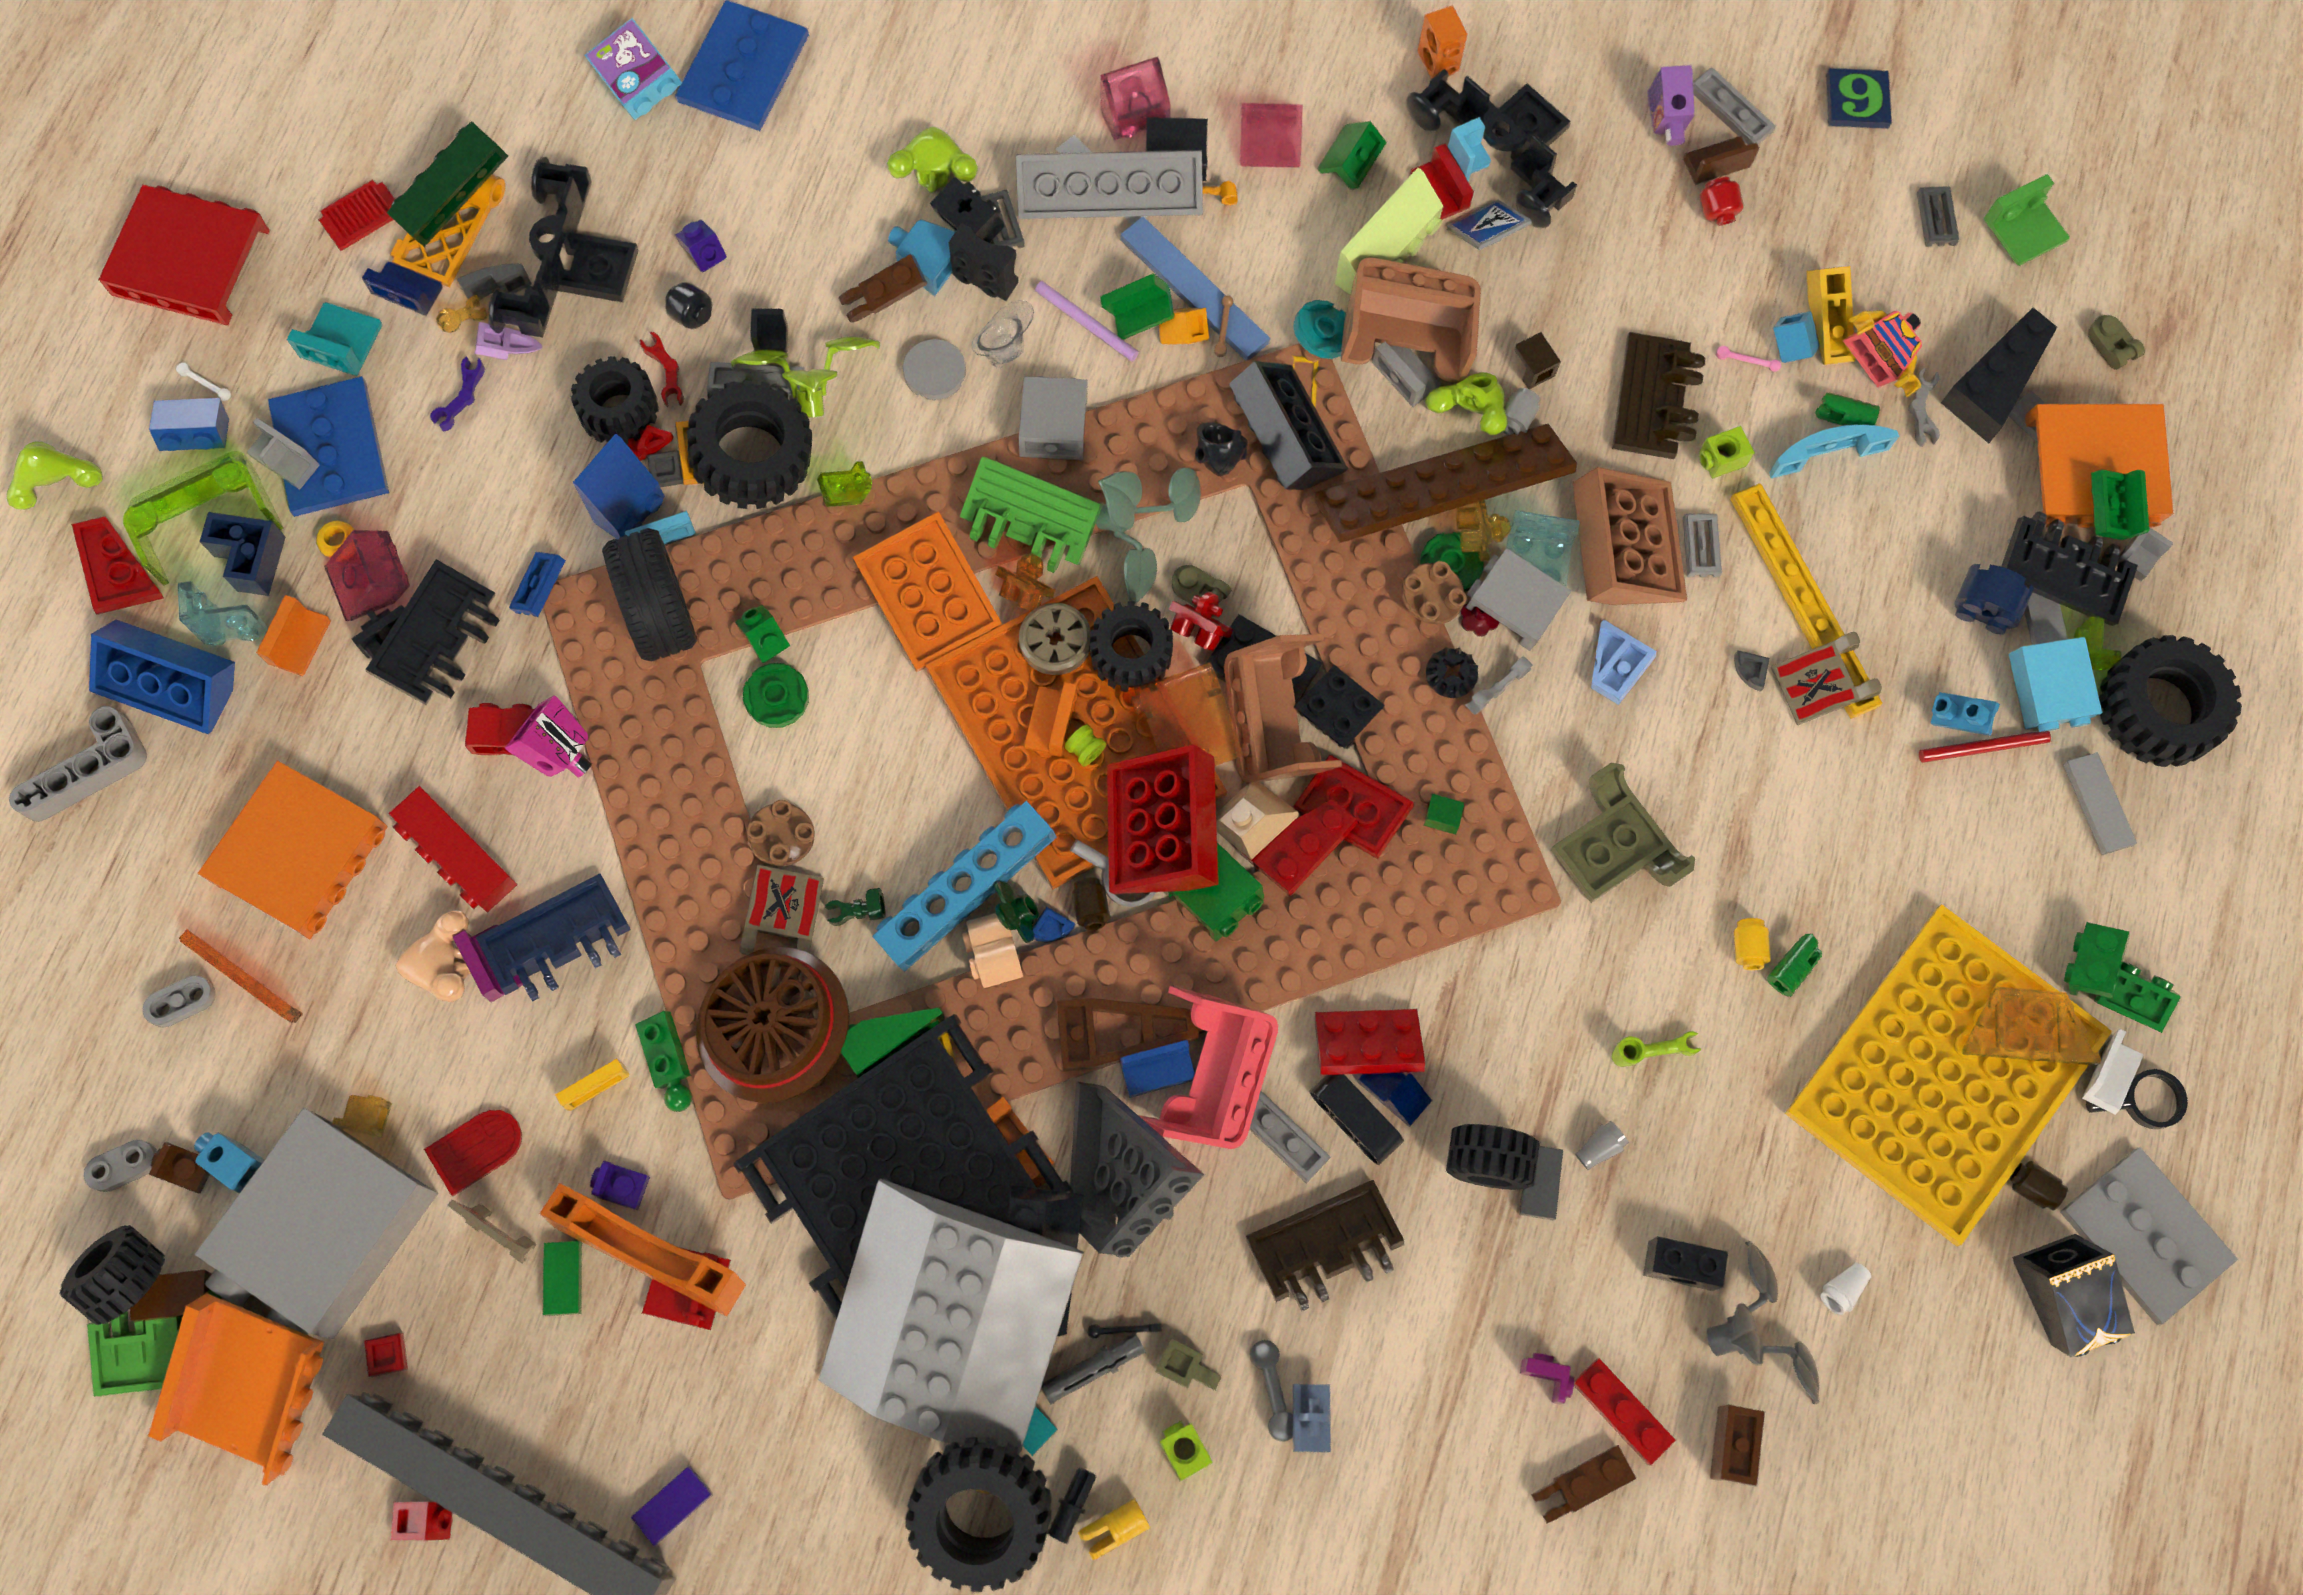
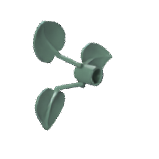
[1096,467,1201,604]

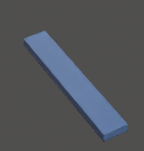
[1120,216,1270,361]

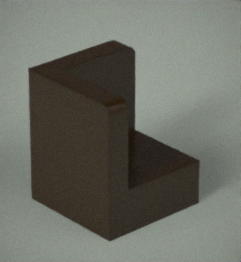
[1515,332,1561,389]

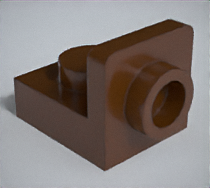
[149,1142,210,1194]

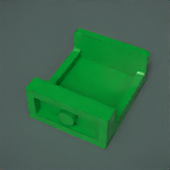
[1164,843,1264,942]

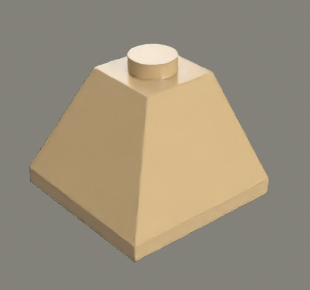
[1216,782,1299,860]

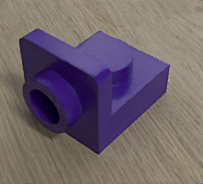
[590,1160,650,1211]

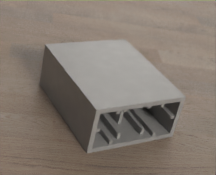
[194,1108,438,1339]

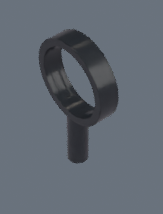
[2086,1069,2188,1129]

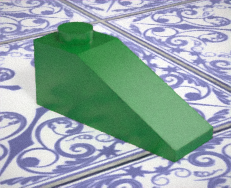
[840,1007,945,1078]

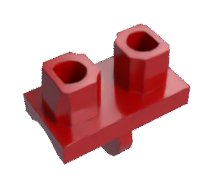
[1169,592,1234,651]

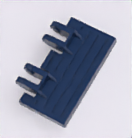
[476,873,631,1002]

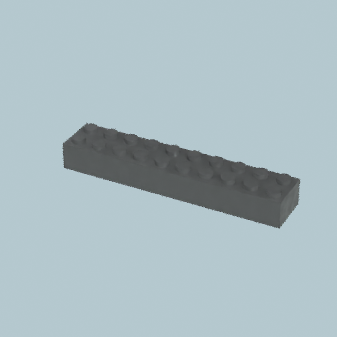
[322,1392,676,1595]

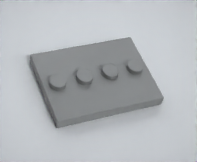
[2060,1147,2238,1325]

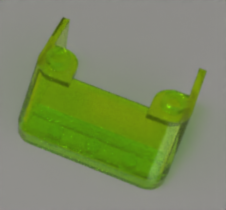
[123,451,284,586]

